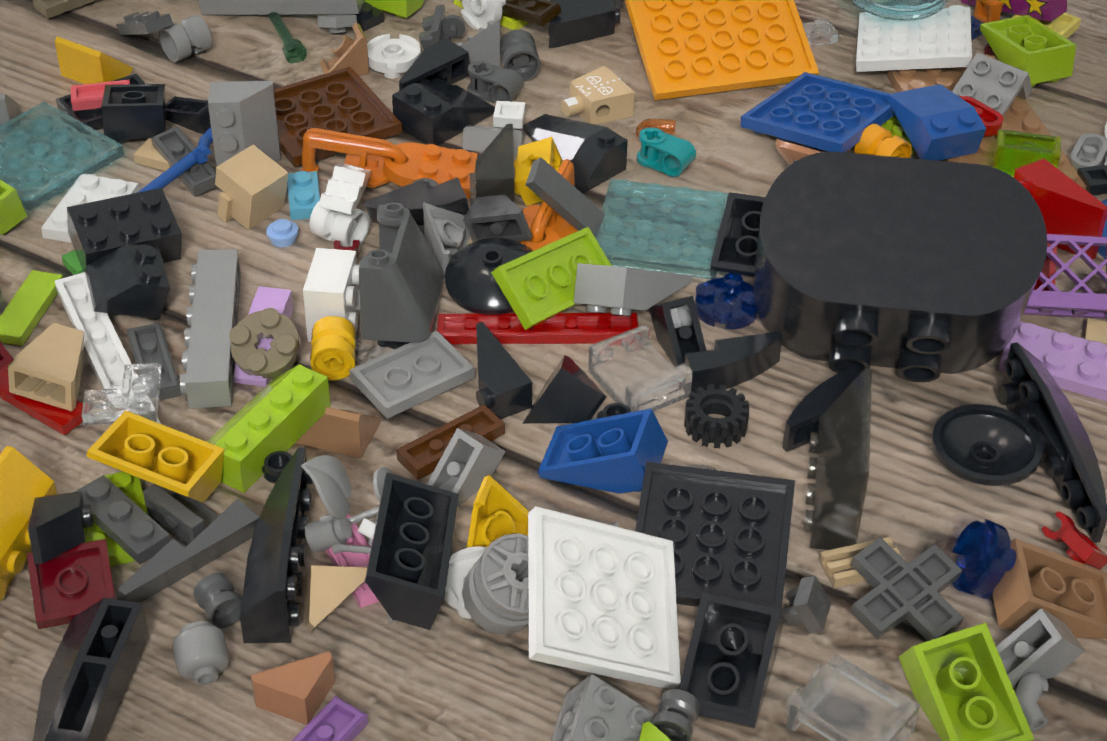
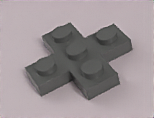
[850,537,964,641]

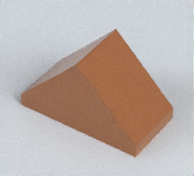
[250,651,335,725]

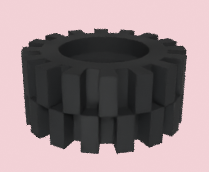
[684,384,750,448]

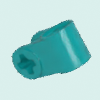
[636,128,696,177]

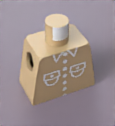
[561,66,635,125]

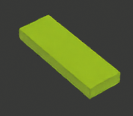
[0,270,63,346]

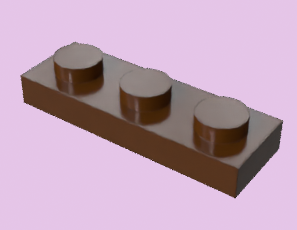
[396,404,505,480]

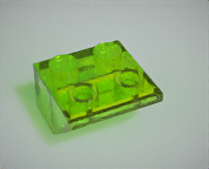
[992,129,1061,177]

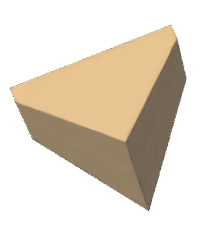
[304,565,367,633]

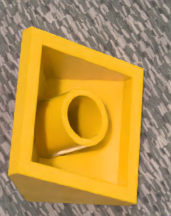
[55,36,133,84]

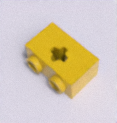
[512,137,563,206]

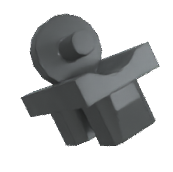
[419,4,466,49]

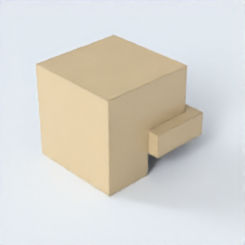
[215,145,289,230]

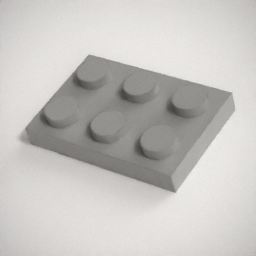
[350,331,475,419]

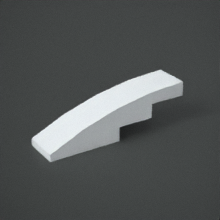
[319,163,371,215]

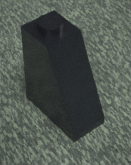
[549,0,620,48]

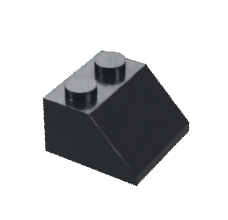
[101,84,166,143]
[85,244,170,319]

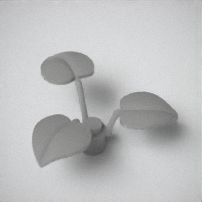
[301,455,396,624]

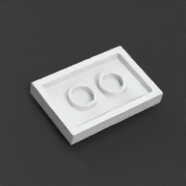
[41,174,140,243]

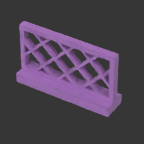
[1023,234,1107,319]

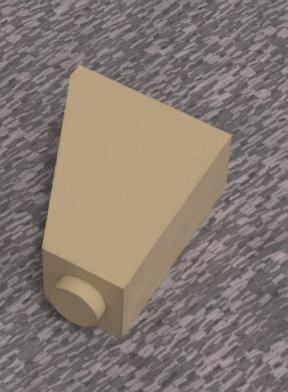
[8,322,85,412]

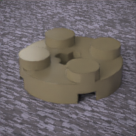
[229,308,301,378]

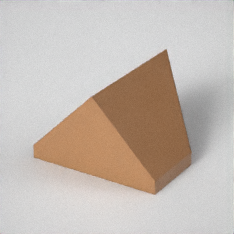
[320,22,369,76]
[295,407,381,458]

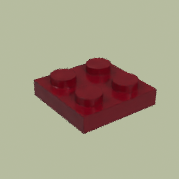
[27,539,116,629]

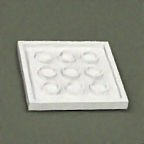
[856,5,972,72]
[528,506,681,690]

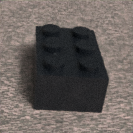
[67,188,182,272]

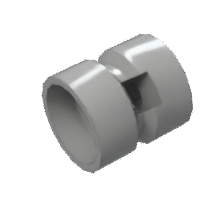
[159,15,212,63]

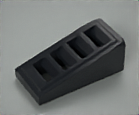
[166,96,211,134]

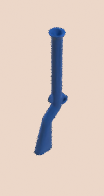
[137,127,213,193]

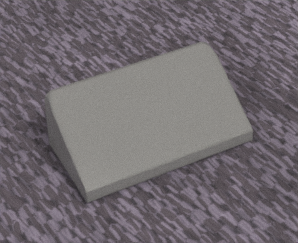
[462,125,526,155]

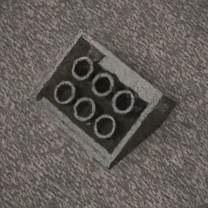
[803,369,872,550]

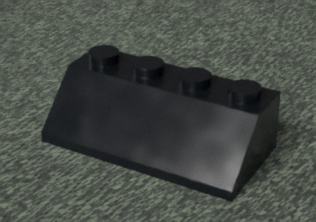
[364,473,459,630]

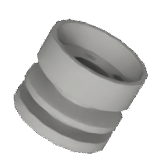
[462,533,529,635]

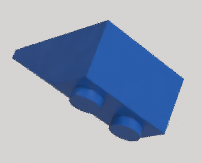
[886,84,986,161]
[538,408,668,494]

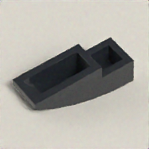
[364,177,470,225]
[683,331,783,394]
[783,367,869,452]

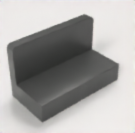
[143,484,218,546]

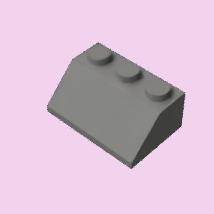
[208,81,281,167]

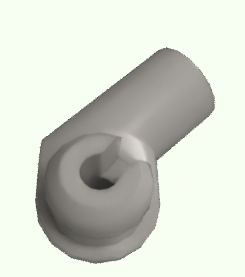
[1015,672,1049,731]

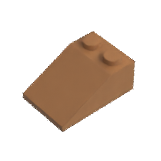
[987,538,1107,639]

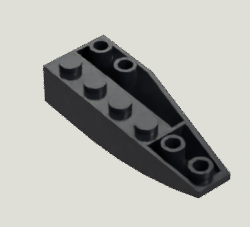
[998,342,1107,543]
[240,447,314,643]
[33,598,149,741]

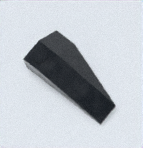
[523,114,628,194]

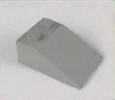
[574,263,693,316]

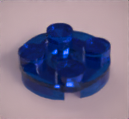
[695,273,758,330]
[952,519,1016,599]

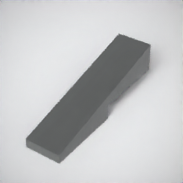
[117,499,260,603]

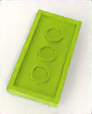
[491,227,612,330]

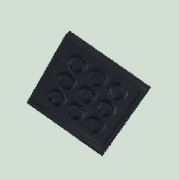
[635,462,795,611]

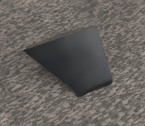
[522,355,607,424]

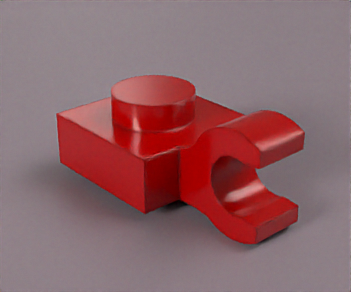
[1042,511,1107,570]

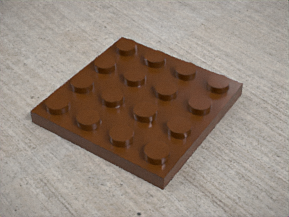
[274,67,402,167]

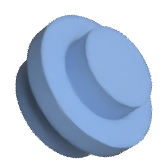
[266,219,299,247]

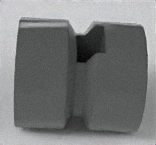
[500,30,541,82]

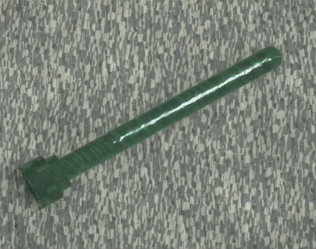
[267,12,307,64]

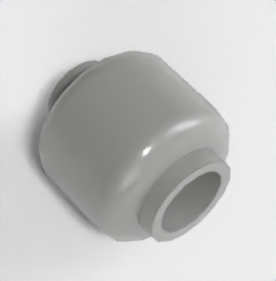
[172,621,230,685]

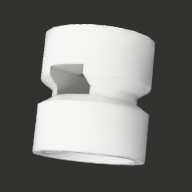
[309,201,370,247]

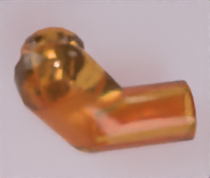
[636,118,676,138]

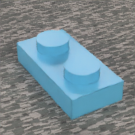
[287,171,320,220]

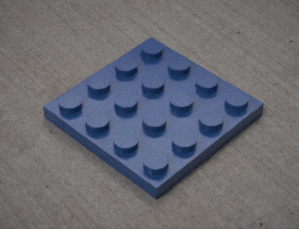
[741,72,895,152]

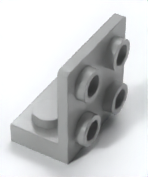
[952,52,1032,117]
[551,674,656,741]

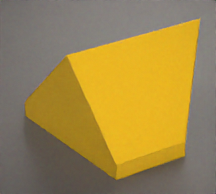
[467,475,529,548]

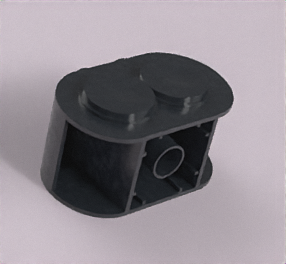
[753,152,1047,382]

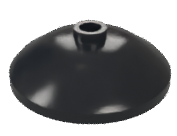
[445,238,533,315]
[932,404,1043,486]

